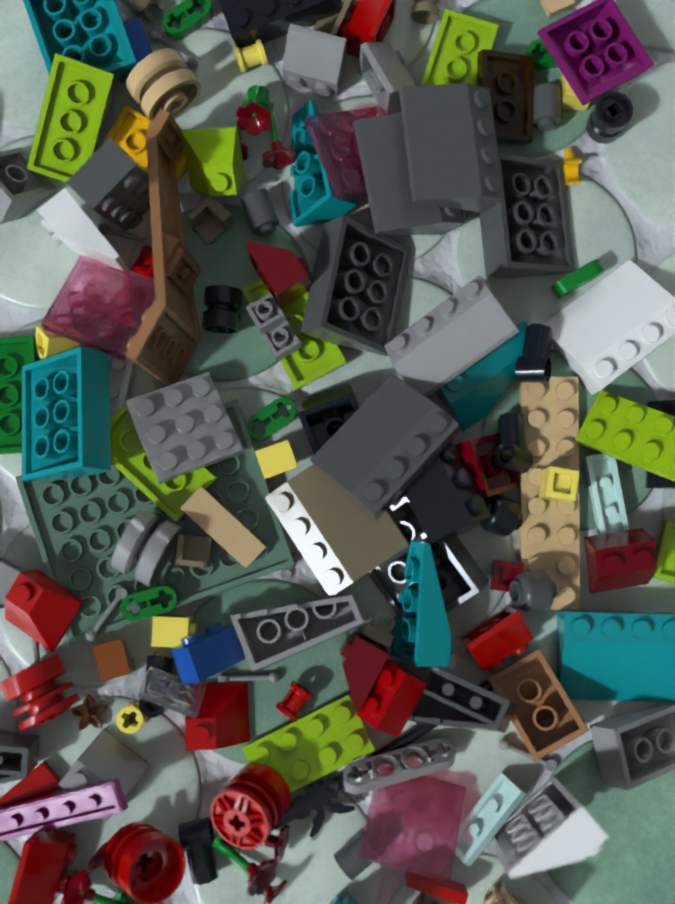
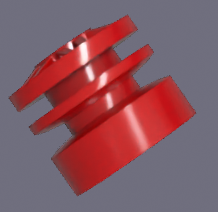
[0,653,80,730]
[210,763,291,850]
[103,822,186,904]

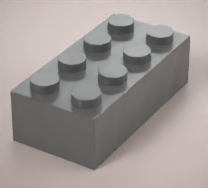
[66,137,150,232]

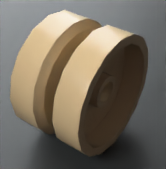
[126,48,201,121]

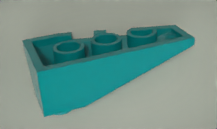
[289,99,356,227]
[435,320,528,432]
[391,540,453,667]

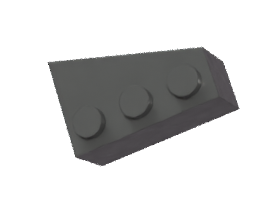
[408,667,517,733]
[0,732,40,784]

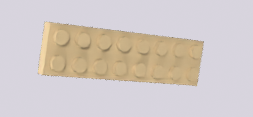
[519,377,580,610]

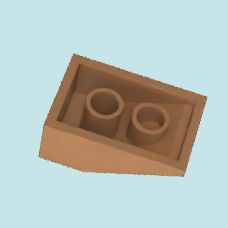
[488,649,590,761]

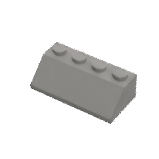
[384,275,519,397]

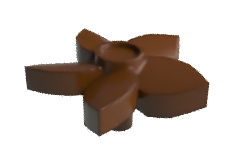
[71,694,107,730]

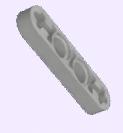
[343,737,456,794]

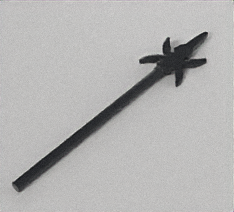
[273,664,512,838]

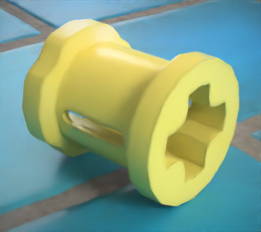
[233,39,268,73]
[116,702,148,734]

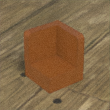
[93,639,136,681]

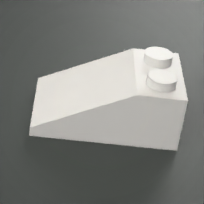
[36,188,131,275]

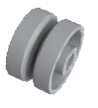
[111,508,182,587]

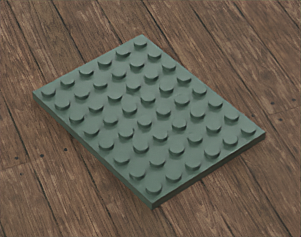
[15,399,295,645]

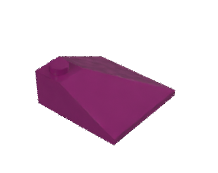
[537,0,655,105]

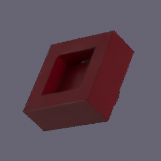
[490,560,524,592]

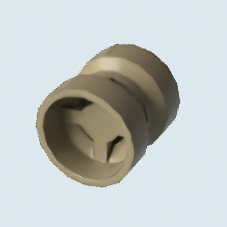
[411,0,440,24]

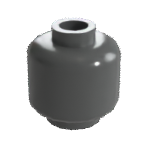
[509,571,557,612]

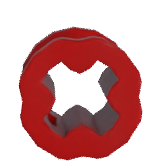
[276,681,314,721]

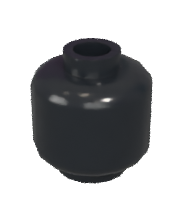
[480,494,523,537]

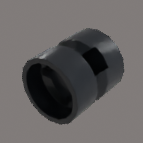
[586,92,633,144]
[202,285,243,334]

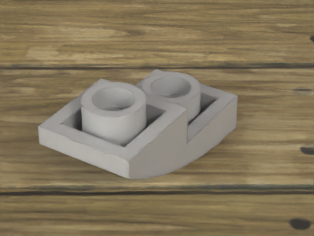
[246,293,302,362]

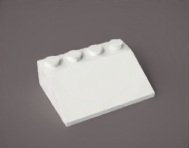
[543,259,675,395]
[491,776,609,879]

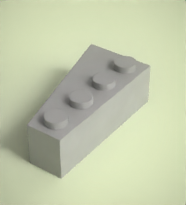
[230,595,365,672]

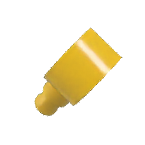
[563,148,583,186]

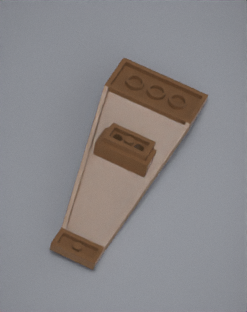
[125,108,201,386]

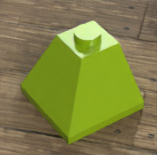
[181,126,246,196]

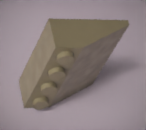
[264,464,410,597]

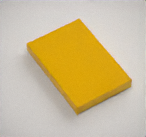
[98,105,187,185]

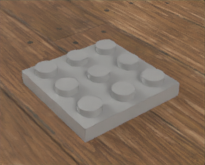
[125,372,243,484]

